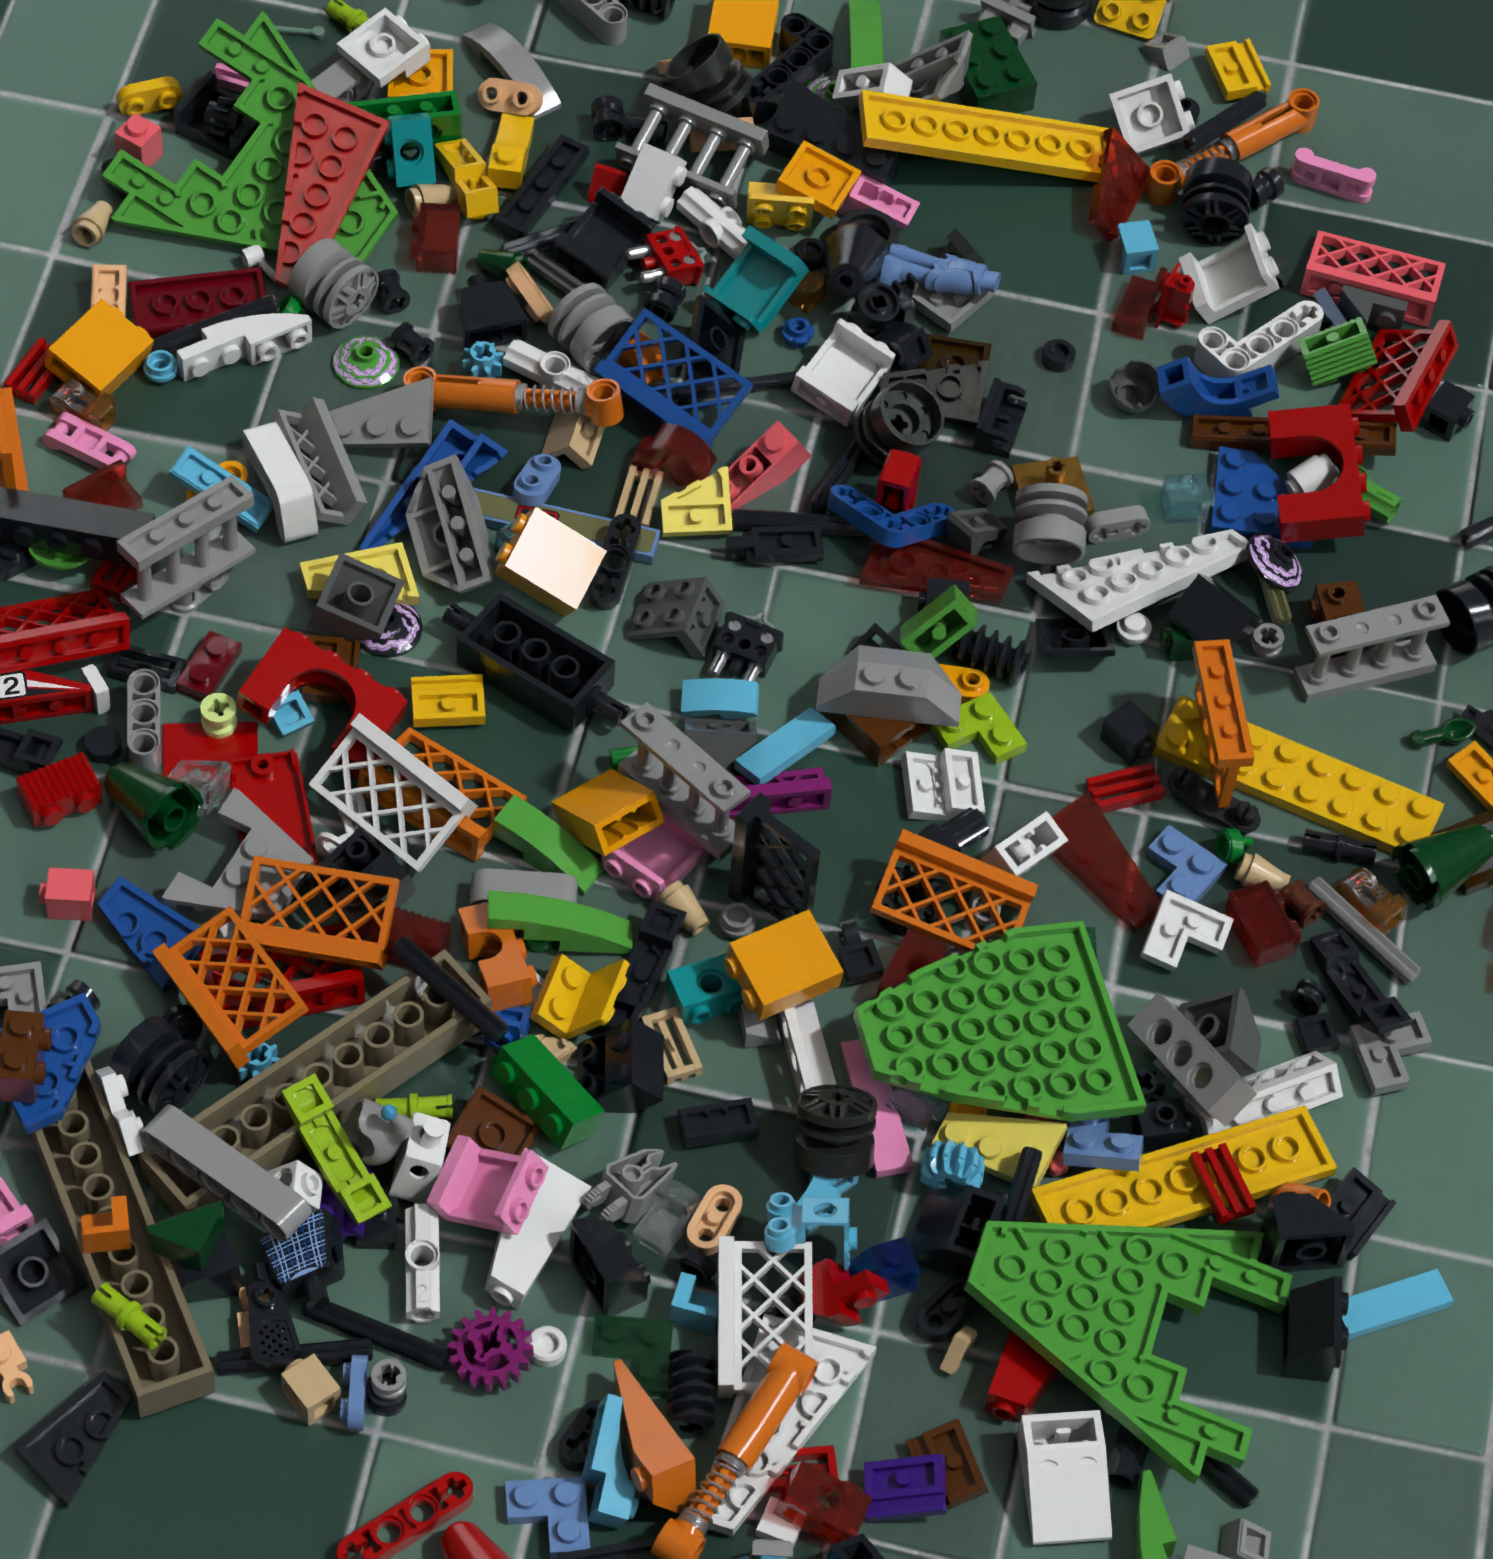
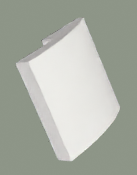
[901,748,985,820]

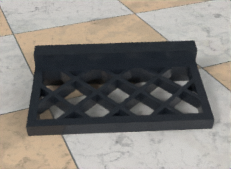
[728,792,821,921]

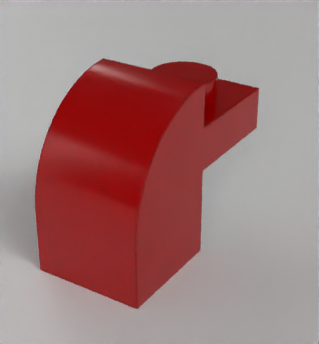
[798,1258,890,1327]

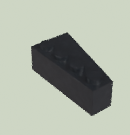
[766,78,899,187]

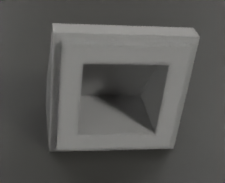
[1142,32,1190,71]
[739,1003,782,1048]
[1219,1518,1272,1559]

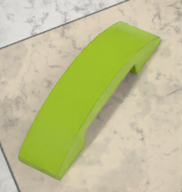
[281,1073,392,1225]

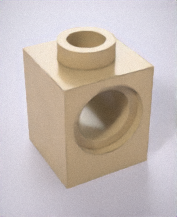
[281,1353,341,1427]

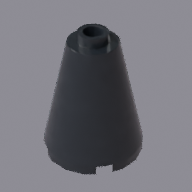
[822,222,889,296]

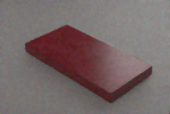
[128,267,267,339]

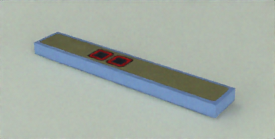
[474,488,661,564]

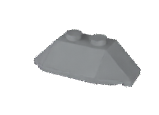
[892,30,973,101]
[405,454,496,594]
[816,645,962,727]

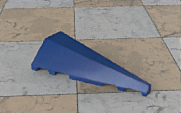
[358,419,508,551]

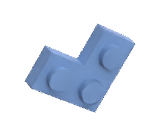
[1146,825,1228,903]
[1063,1118,1143,1172]
[505,1477,590,1559]

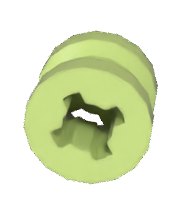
[200,693,237,739]

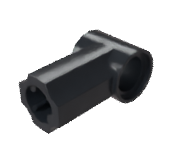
[918,807,990,853]
[1107,1423,1149,1490]

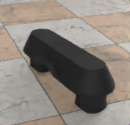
[1167,766,1261,835]

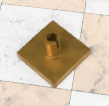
[1011,456,1095,517]

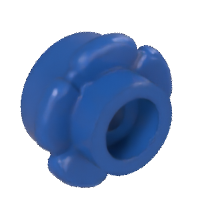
[782,317,815,348]

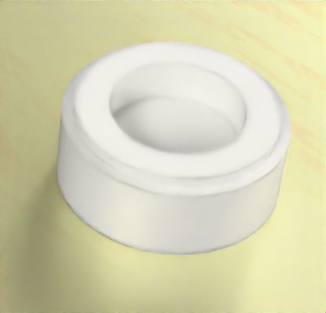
[530,1326,567,1367]

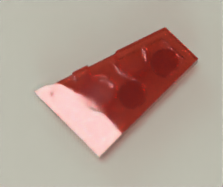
[1088,127,1150,242]

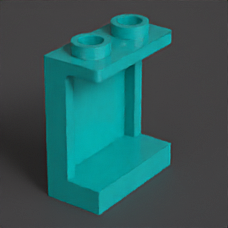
[702,225,809,334]

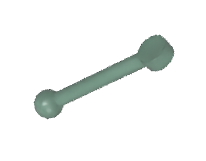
[274,25,325,40]

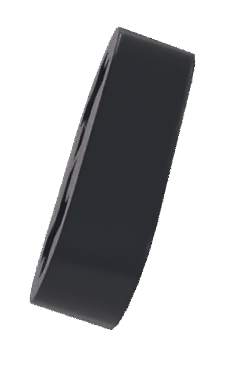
[559,1400,601,1471]

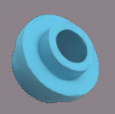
[143,350,178,383]

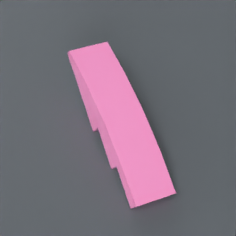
[837,173,920,229]

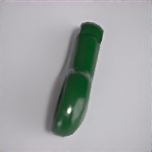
[1408,717,1476,748]

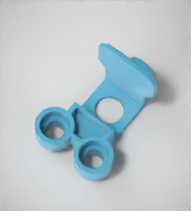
[764,1192,857,1271]

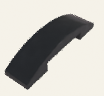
[0,728,63,771]
[600,900,687,1029]
[1310,928,1412,1035]

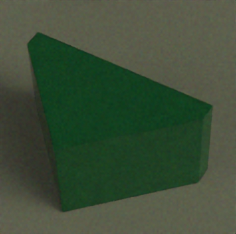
[146,1201,225,1271]

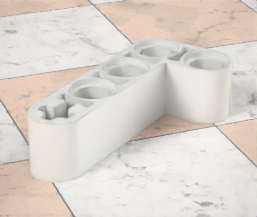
[1193,300,1324,378]
[241,422,318,543]

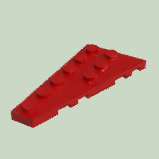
[275,82,390,290]

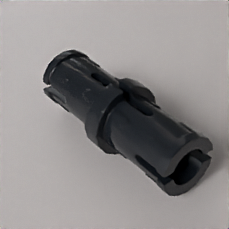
[1302,828,1378,865]

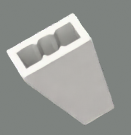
[484,1148,591,1310]

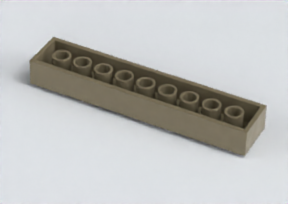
[139,949,492,1214]
[30,1059,216,1418]

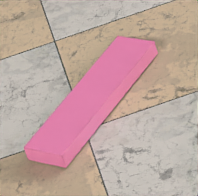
[840,1039,914,1178]

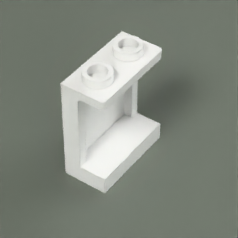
[1179,223,1280,325]
[791,318,895,427]

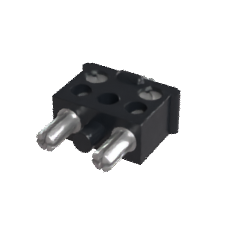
[708,611,784,681]

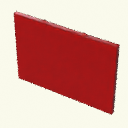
[163,721,258,782]

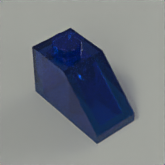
[848,1236,920,1303]

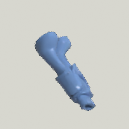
[880,244,1001,295]

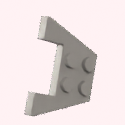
[162,788,314,923]

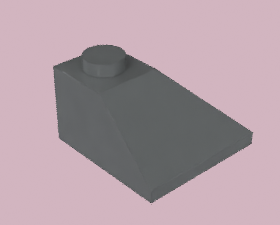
[306,552,405,641]
[684,717,757,768]
[1180,987,1262,1076]

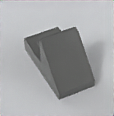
[1338,285,1408,329]
[946,508,1009,562]

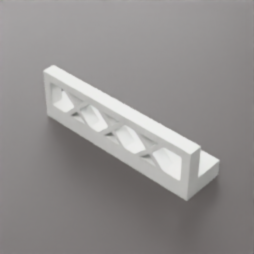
[777,998,836,1096]
[1184,1051,1343,1136]

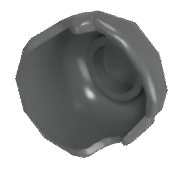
[1107,359,1160,413]

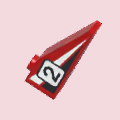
[0,669,93,725]

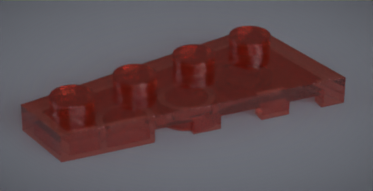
[859,539,1014,602]
[1052,792,1160,932]

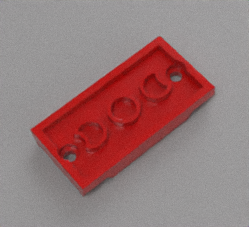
[225,748,319,882]

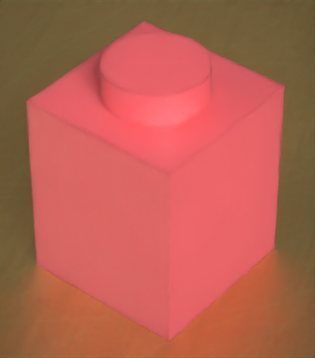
[114,113,163,167]
[39,867,96,921]

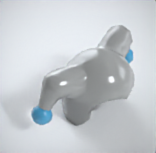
[343,1097,414,1166]

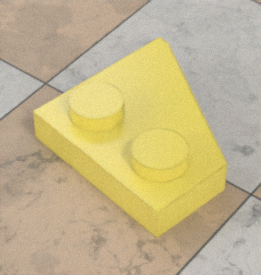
[660,466,732,537]

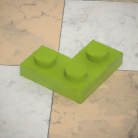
[930,692,1027,765]

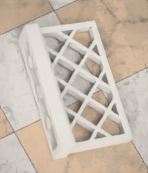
[309,713,478,872]
[718,1236,813,1398]

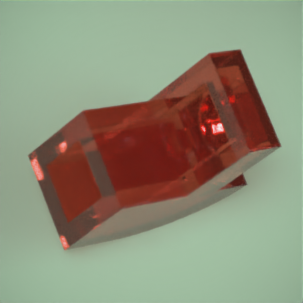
[630,423,717,487]

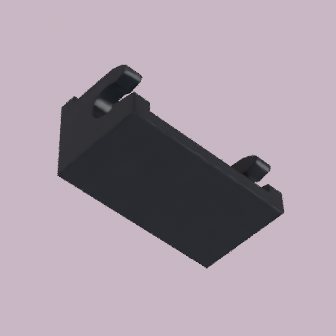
[973,377,1028,459]

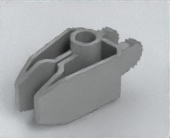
[582,1149,678,1224]

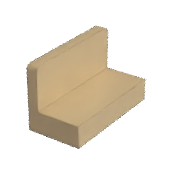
[542,409,605,470]

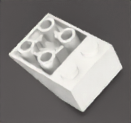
[1016,1410,1112,1545]

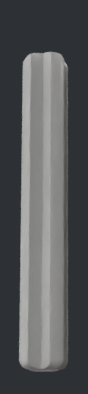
[1307,877,1421,984]

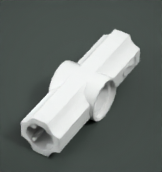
[676,186,747,259]
[503,339,599,391]
[405,1204,440,1323]

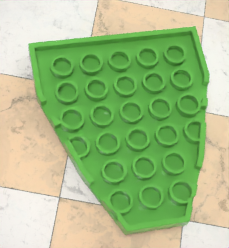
[853,921,1147,1122]

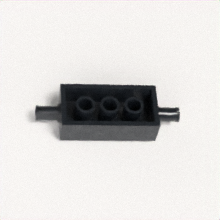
[442,592,630,733]

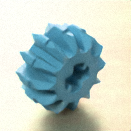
[920,1139,985,1191]

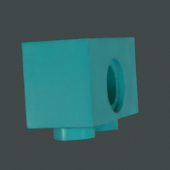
[384,112,436,187]
[665,953,744,1025]

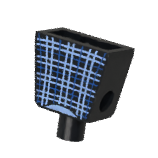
[258,1207,345,1309]

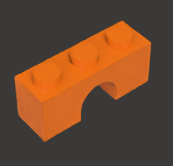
[458,902,537,1012]

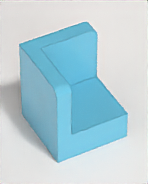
[1117,220,1159,275]
[669,1272,718,1335]

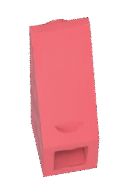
[728,420,812,513]

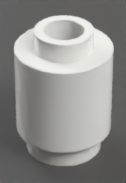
[1285,453,1338,494]

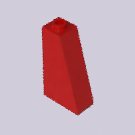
[984,1330,1060,1422]

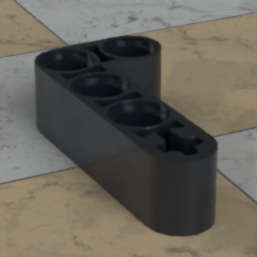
[741,13,834,125]

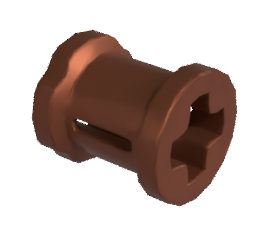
[1278,878,1327,927]

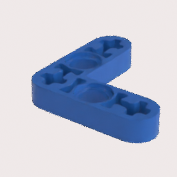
[827,485,956,548]

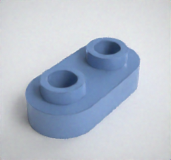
[513,454,561,507]
[340,1354,368,1431]

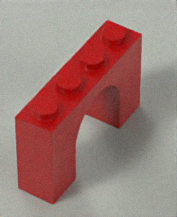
[1267,404,1371,543]
[236,627,408,780]

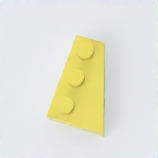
[299,542,420,605]
[931,1112,1068,1188]

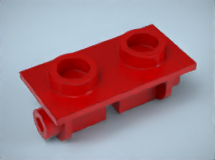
[1154,262,1195,329]

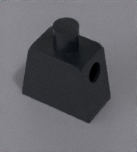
[459,273,527,349]

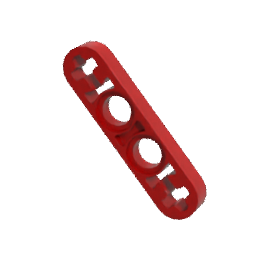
[337,1472,473,1559]

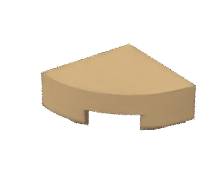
[535,1034,578,1064]
[940,1325,978,1375]

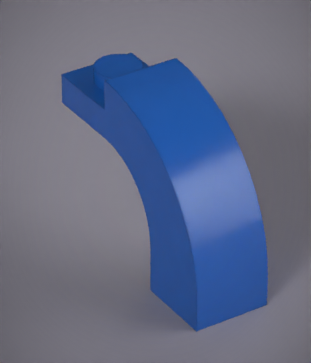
[1156,356,1280,418]

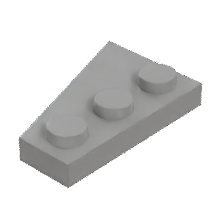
[329,377,434,448]

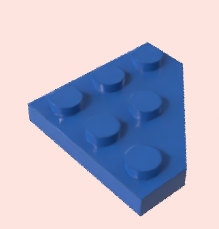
[1210,446,1314,549]
[0,992,102,1134]

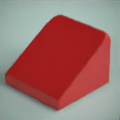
[588,163,627,203]

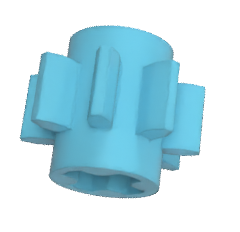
[462,341,504,378]
[238,1042,281,1081]

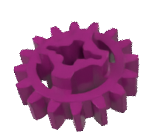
[448,1307,534,1393]

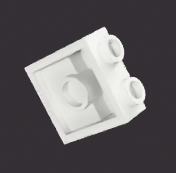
[337,8,431,88]
[1109,73,1196,157]

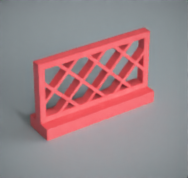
[1300,230,1446,327]

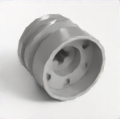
[288,238,379,329]
[548,283,635,375]
[1012,483,1088,566]

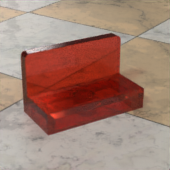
[1111,267,1167,341]
[62,459,143,510]

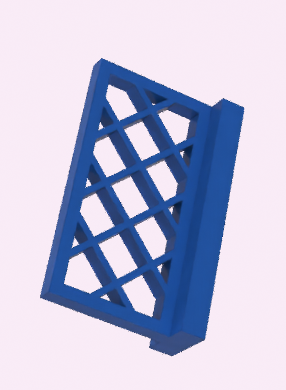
[594,308,754,455]

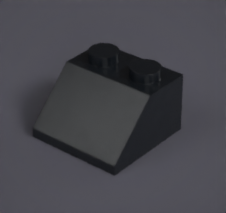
[1260,1192,1356,1272]
[569,1218,651,1319]

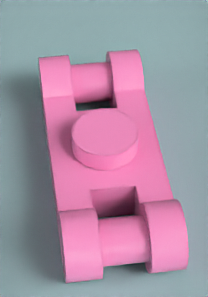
[1290,148,1377,204]
[42,412,137,479]

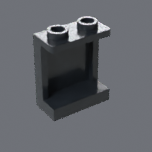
[173,71,259,161]
[551,187,655,292]

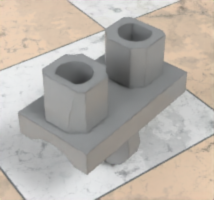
[978,0,1037,47]

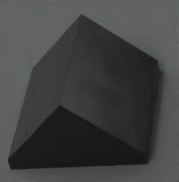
[685,295,746,380]
[1166,574,1263,650]
[158,1201,241,1296]

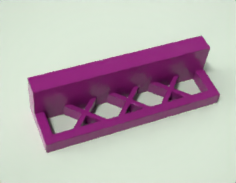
[729,767,832,819]

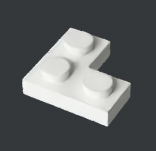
[1140,890,1234,972]
[95,1066,144,1157]

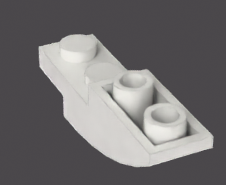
[177,313,312,382]

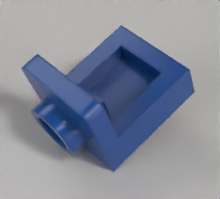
[484,1006,532,1049]

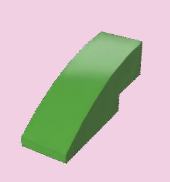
[493,795,604,896]

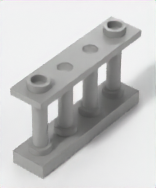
[615,83,769,210]
[117,475,256,620]
[1292,595,1450,703]
[617,702,751,861]

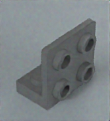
[627,577,725,659]

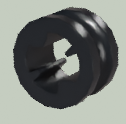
[1289,979,1328,1015]

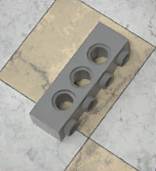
[1127,993,1257,1126]

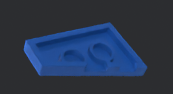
[97,876,203,995]

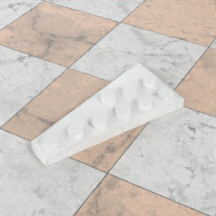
[1026,529,1248,632]
[708,1313,877,1536]

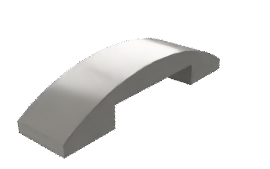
[462,23,561,120]

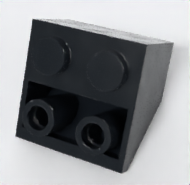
[305,827,416,940]
[577,1018,664,1113]
[904,1185,1006,1276]
[1282,1276,1349,1382]

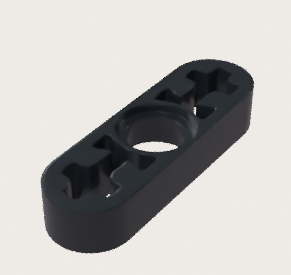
[589,513,641,610]

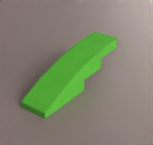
[848,0,883,68]
[487,890,633,954]
[1134,1469,1177,1559]

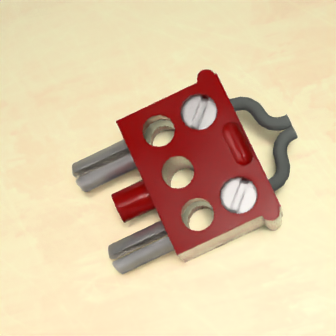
[626,225,707,285]

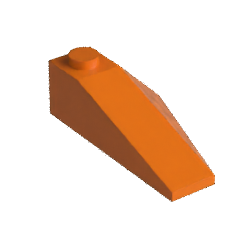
[613,1359,696,1514]

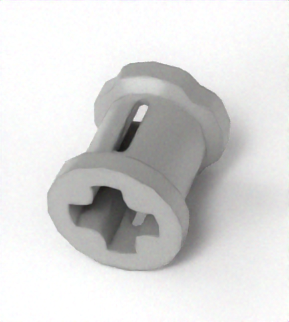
[969,460,1014,505]

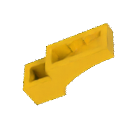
[488,113,534,190]
[434,138,499,219]

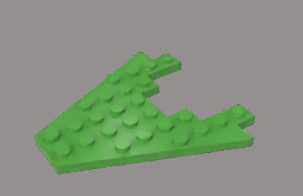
[102,11,399,263]
[964,1221,1293,1484]

